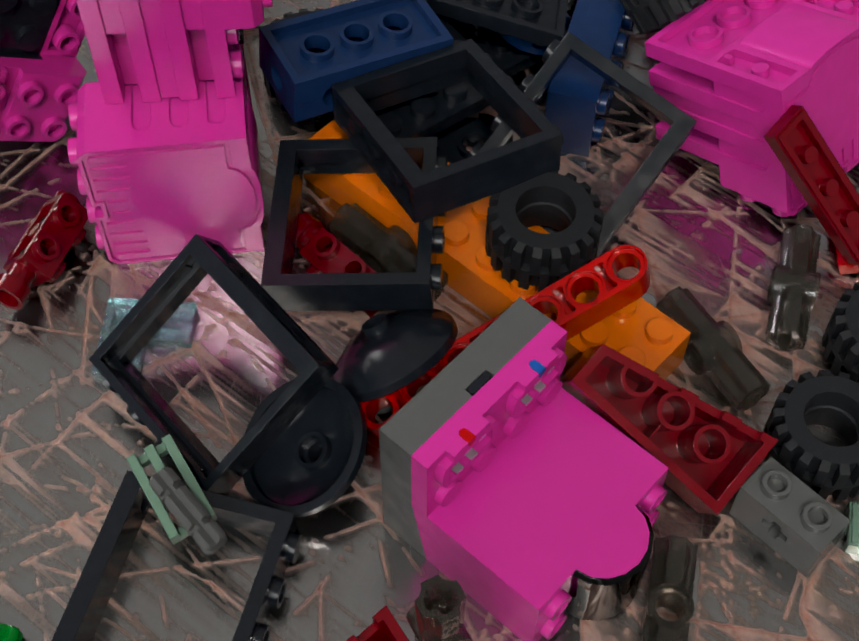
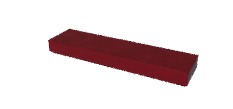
[763,105,859,265]

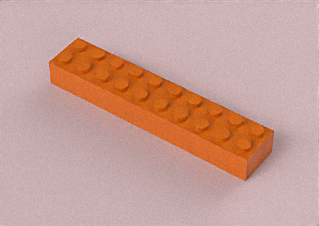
[304,119,691,380]

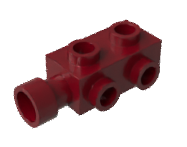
[0,190,88,309]
[295,212,379,318]

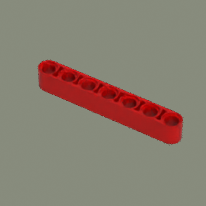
[359,245,650,439]

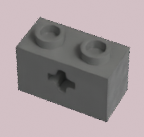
[729,457,851,577]

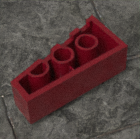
[560,344,779,515]

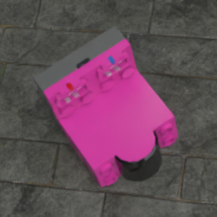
[379,297,669,641]

